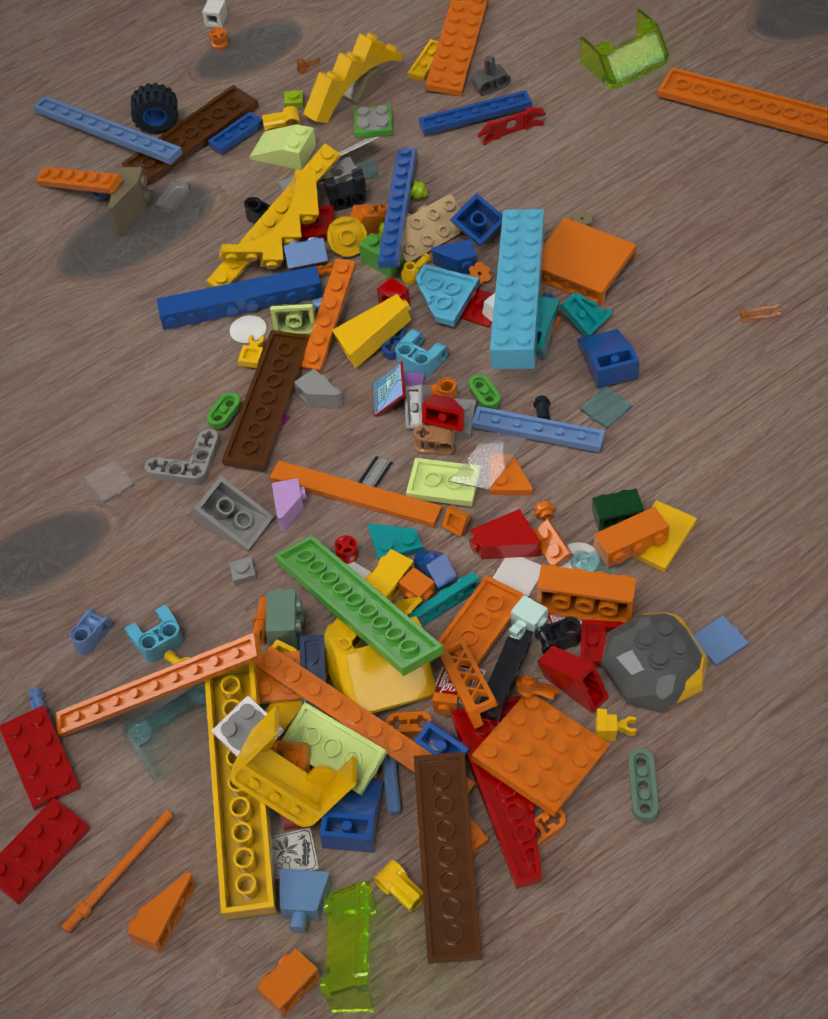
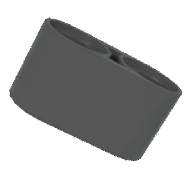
[471,56,511,96]

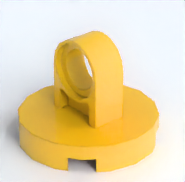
[327,216,367,257]

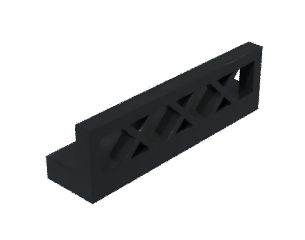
[479,630,533,721]

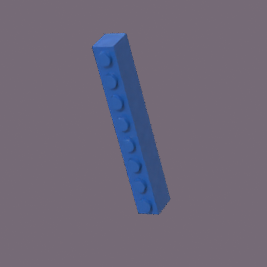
[157,266,323,330]

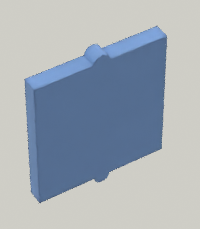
[694,616,749,667]

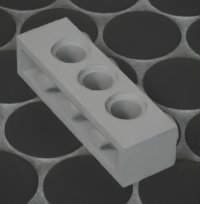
[278,156,356,199]

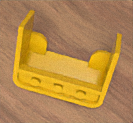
[230,705,357,827]

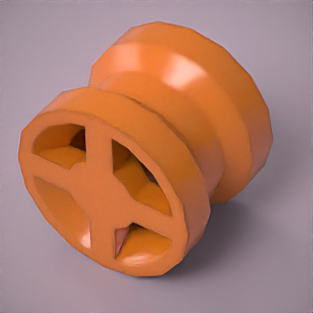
[209,27,229,50]

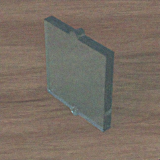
[580,386,632,429]

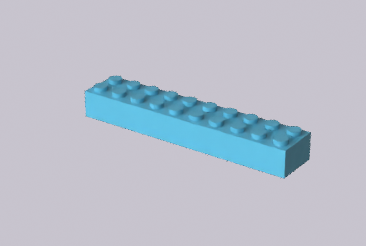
[490,209,545,369]

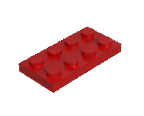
[0,705,81,810]
[0,798,91,906]

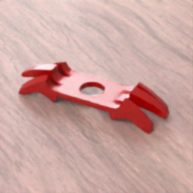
[478,107,546,146]

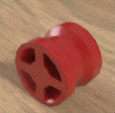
[334,535,359,564]

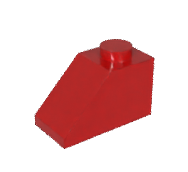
[422,394,465,432]

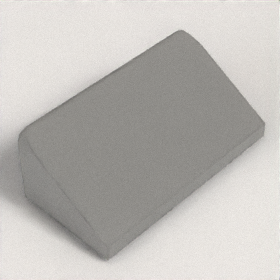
[405,384,431,430]

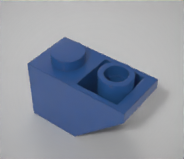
[413,549,457,589]

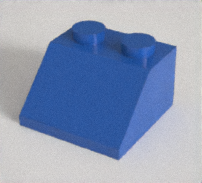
[450,193,503,246]

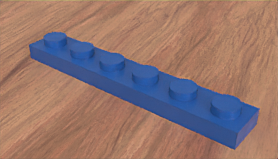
[419,90,532,136]

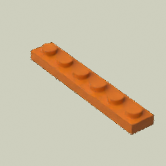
[35,166,123,194]
[301,258,357,374]

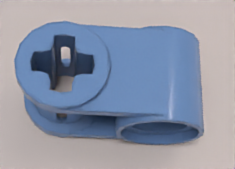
[70,609,112,655]

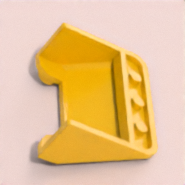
[325,616,436,713]

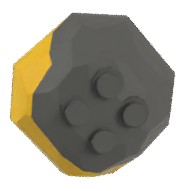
[600,612,708,712]

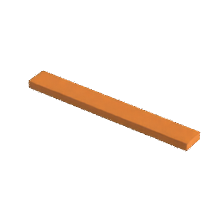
[270,460,442,528]

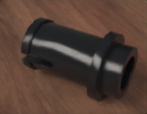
[533,395,551,420]

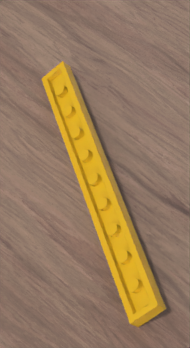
[206,143,341,287]

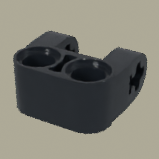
[323,167,367,211]

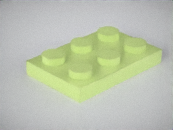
[406,458,481,507]

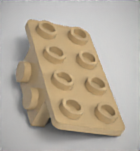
[402,194,463,262]

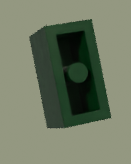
[592,488,644,532]

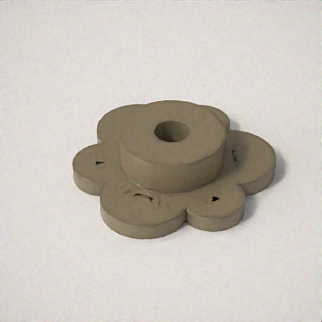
[571,210,593,225]

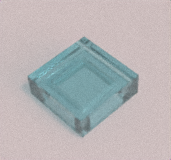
[356,160,379,180]

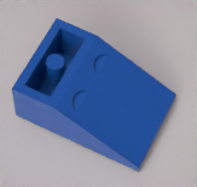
[577,329,639,388]
[319,779,383,852]

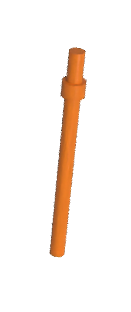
[61,810,174,934]

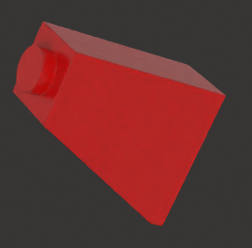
[469,509,541,559]
[537,646,609,713]

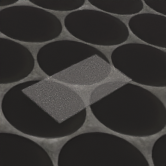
[450,432,527,490]

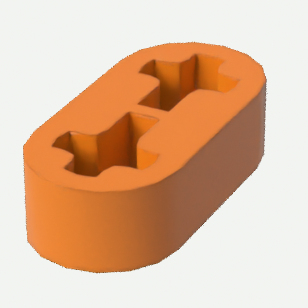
[385,711,432,737]

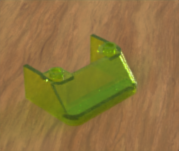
[580,9,669,88]
[320,881,377,1012]

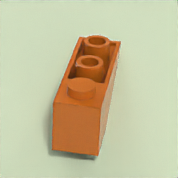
[350,204,409,236]

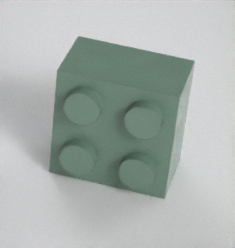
[266,589,305,651]

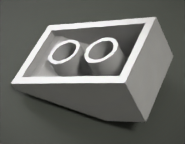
[190,476,274,551]

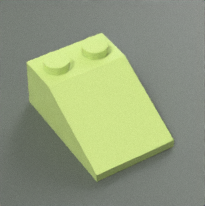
[249,124,316,170]

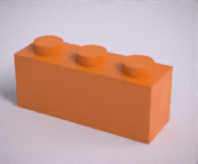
[594,506,669,567]

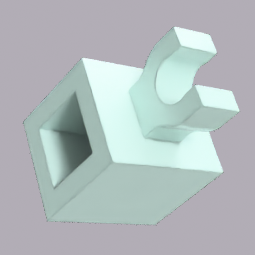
[509,595,549,640]

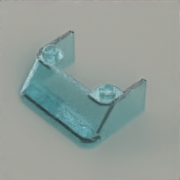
[121,682,206,784]

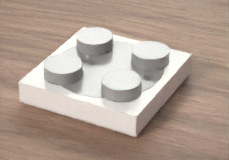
[211,696,284,757]

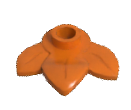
[515,675,560,700]

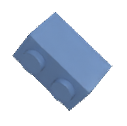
[284,237,328,271]

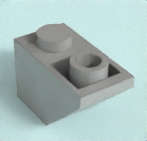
[294,369,342,409]

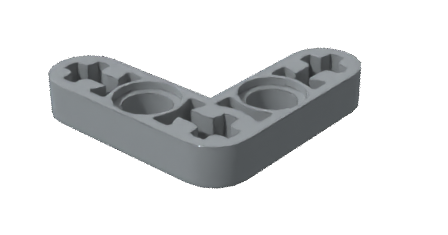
[144,429,219,485]

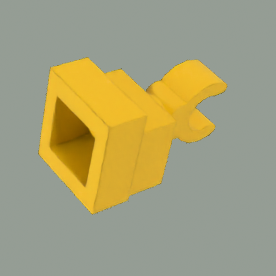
[595,709,637,741]

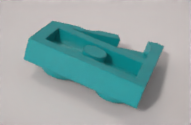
[559,292,613,337]
[367,523,423,561]

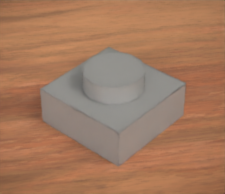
[229,557,257,586]

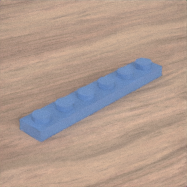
[472,406,605,453]

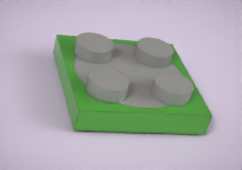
[354,105,393,138]

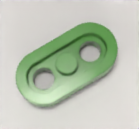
[469,374,501,409]
[207,392,241,429]

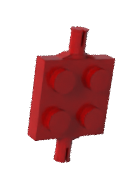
[300,197,334,241]

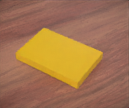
[632,500,697,573]

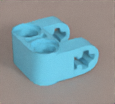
[395,329,449,378]
[124,604,183,662]

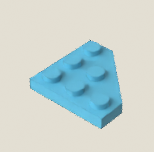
[416,264,480,327]

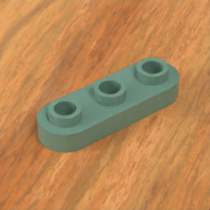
[628,748,659,822]

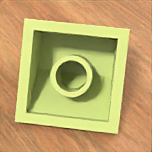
[270,303,317,335]

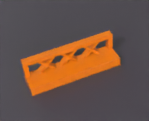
[439,638,497,729]

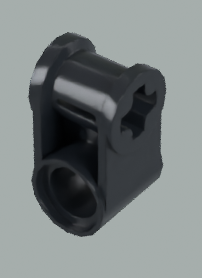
[244,197,271,224]
[534,616,582,654]

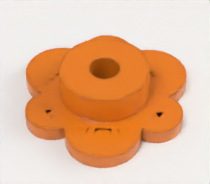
[469,262,491,285]

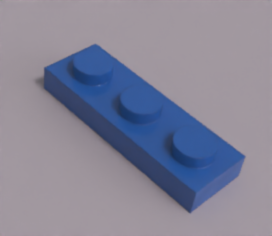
[208,112,263,155]

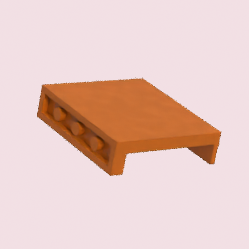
[541,217,637,306]

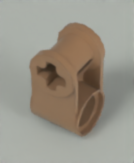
[413,425,456,455]

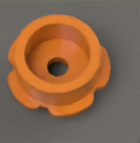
[534,501,556,521]

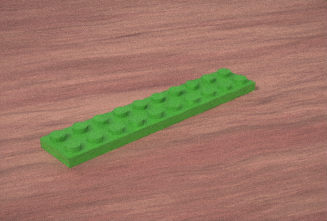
[274,536,444,676]

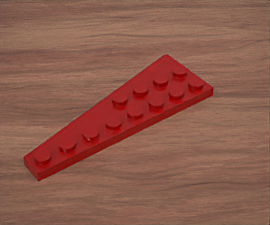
[450,695,542,889]

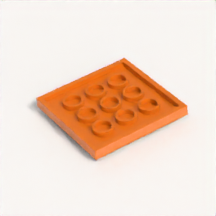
[471,694,610,817]

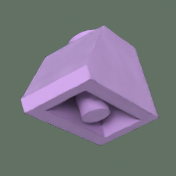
[272,478,307,531]

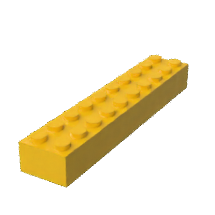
[205,662,278,920]

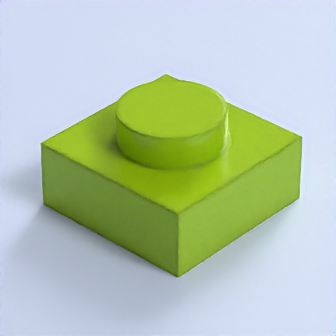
[284,90,304,109]

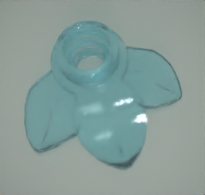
[571,551,612,574]

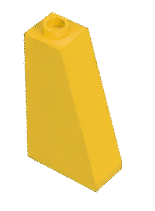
[332,294,411,368]

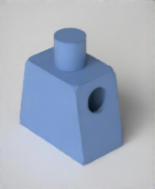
[280,868,332,933]

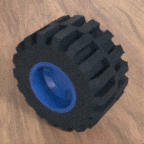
[131,83,179,134]

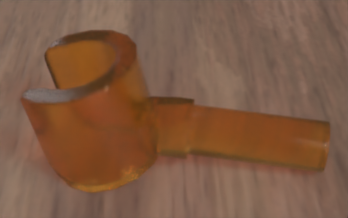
[297,58,320,74]

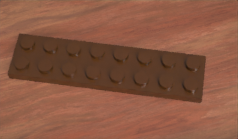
[122,85,259,186]
[222,330,310,471]
[414,752,482,964]

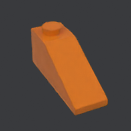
[127,872,196,953]

